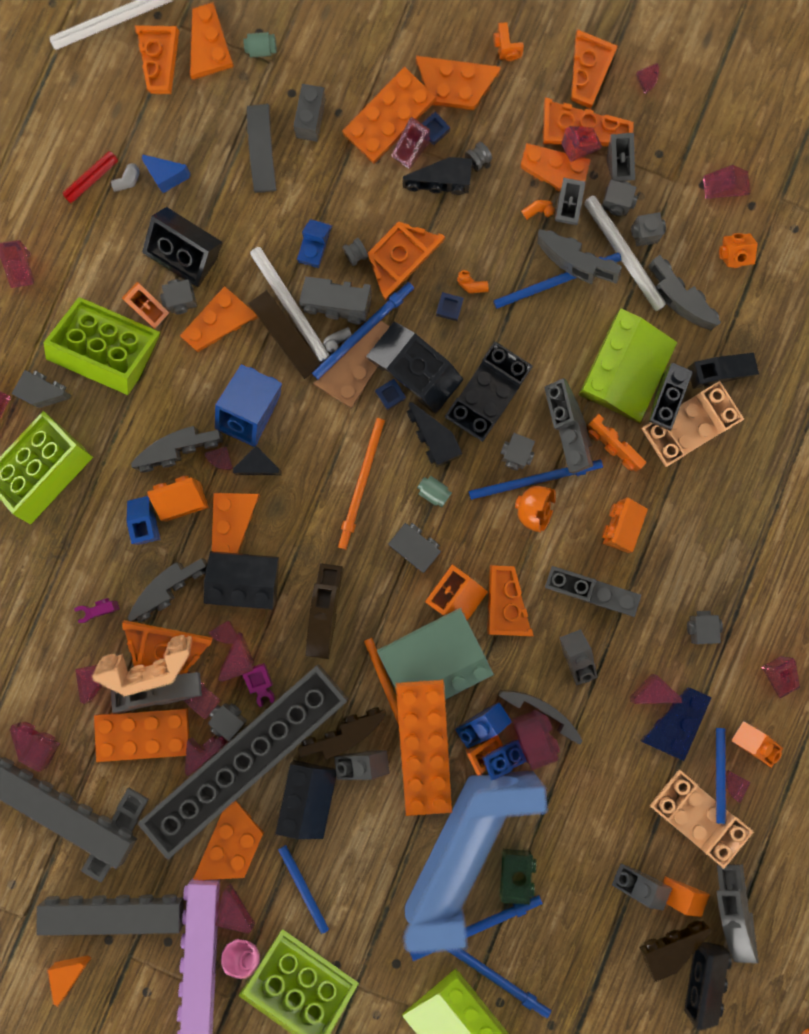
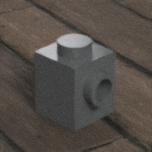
[602,180,638,216]
[631,212,666,247]
[160,279,198,314]
[500,433,535,470]
[687,611,723,644]
[208,703,247,741]

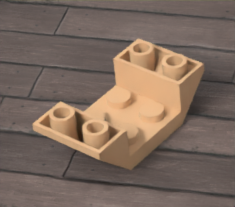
[641,381,744,467]
[92,635,192,696]
[650,770,753,868]

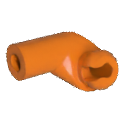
[521,200,556,220]
[457,270,488,294]

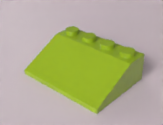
[43,297,160,395]
[579,308,677,423]
[0,411,93,524]
[238,929,359,1034]
[402,968,509,1034]

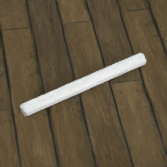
[50,0,173,49]
[584,195,666,311]
[250,247,330,362]

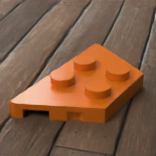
[416,56,501,110]
[368,221,445,300]
[122,620,212,675]
[193,800,264,880]

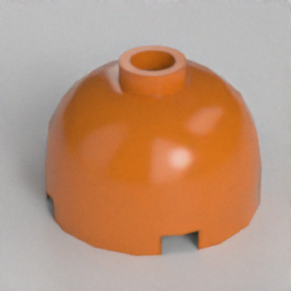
[515,486,556,533]

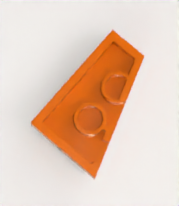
[190,2,234,80]
[135,26,179,94]
[571,29,618,109]
[520,143,591,192]
[180,286,258,352]
[586,414,647,472]
[212,493,260,554]
[487,565,534,636]

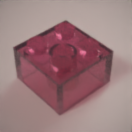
[511,710,561,770]

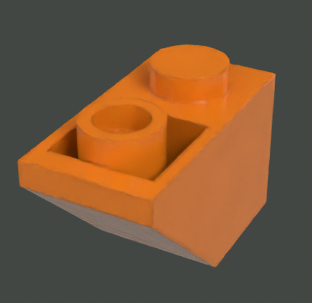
[731,721,784,768]

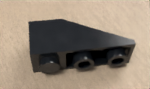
[403,157,472,195]
[688,352,759,389]
[649,363,693,431]
[406,402,462,467]

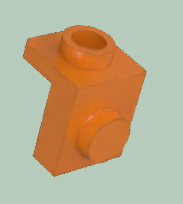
[494,22,524,61]

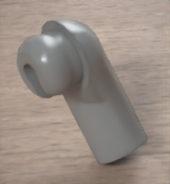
[111,163,140,192]
[323,327,352,352]

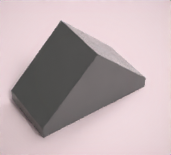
[607,133,635,182]
[555,178,586,225]

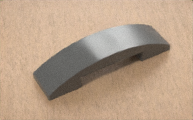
[247,104,277,193]
[498,690,582,745]
[81,788,149,883]

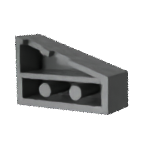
[299,276,372,325]

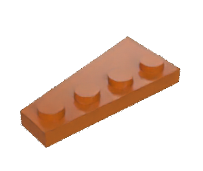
[543,97,634,146]

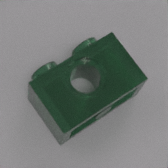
[499,849,536,905]

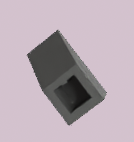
[11,370,72,408]
[559,629,598,686]
[334,750,390,780]
[612,863,672,910]

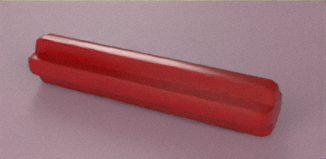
[62,151,118,203]

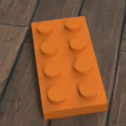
[342,67,436,164]
[94,708,190,762]

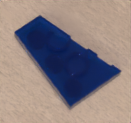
[640,687,712,761]

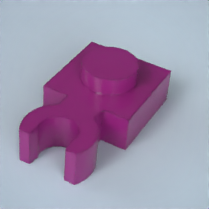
[242,663,275,707]

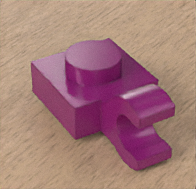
[74,598,120,623]

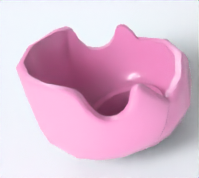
[221,939,260,979]

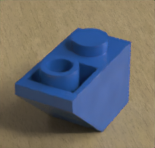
[126,496,161,545]
[455,702,512,749]

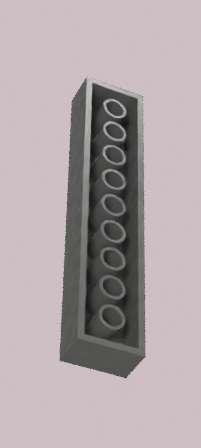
[137,664,349,859]

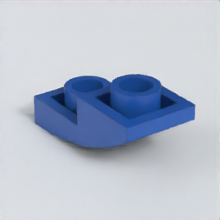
[483,740,527,780]

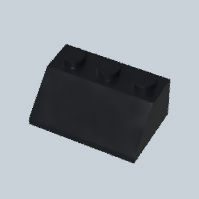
[142,207,223,288]
[203,551,279,610]
[275,760,337,839]
[684,942,732,1031]

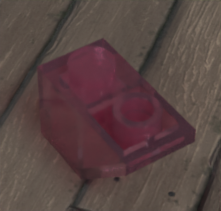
[10,721,60,772]

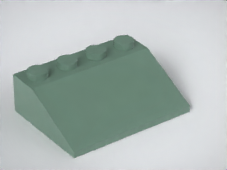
[377,608,494,700]

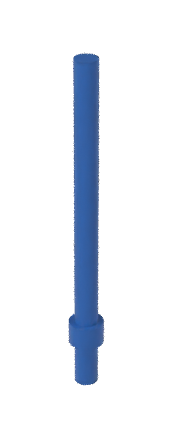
[493,252,621,309]
[312,282,414,380]
[469,459,603,500]
[410,895,543,961]
[447,949,551,1019]

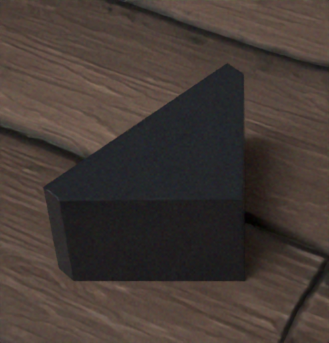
[233,446,282,476]

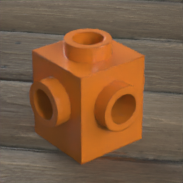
[719,233,758,268]

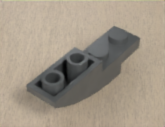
[538,229,622,284]
[648,255,721,330]
[544,378,593,474]
[131,426,224,473]
[128,558,208,623]
[545,566,642,617]
[111,672,202,713]
[717,864,759,963]

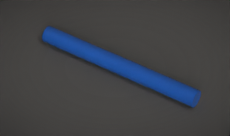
[716,728,726,824]
[278,845,329,934]

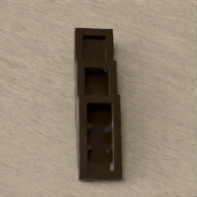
[248,290,321,379]

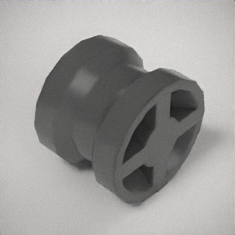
[465,141,493,171]
[342,238,369,266]

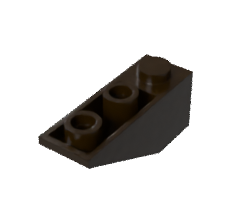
[639,921,711,982]

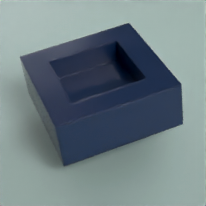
[419,111,450,146]
[436,292,464,321]
[375,379,406,411]

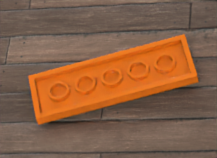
[396,680,452,816]

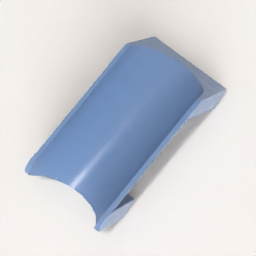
[405,770,547,953]

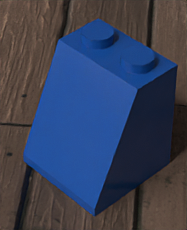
[215,364,282,447]

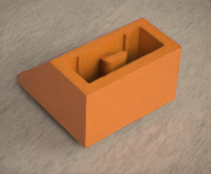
[147,476,209,522]
[601,498,648,553]
[425,564,488,621]

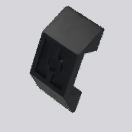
[366,321,464,415]
[445,341,533,442]

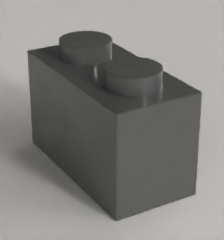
[293,84,326,142]
[388,523,441,574]

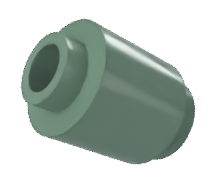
[244,32,277,58]
[417,476,452,507]

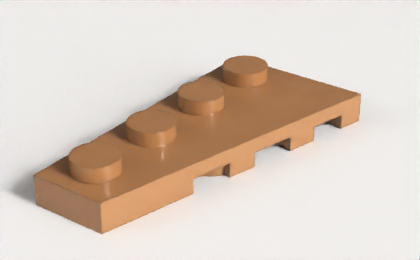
[313,321,390,409]

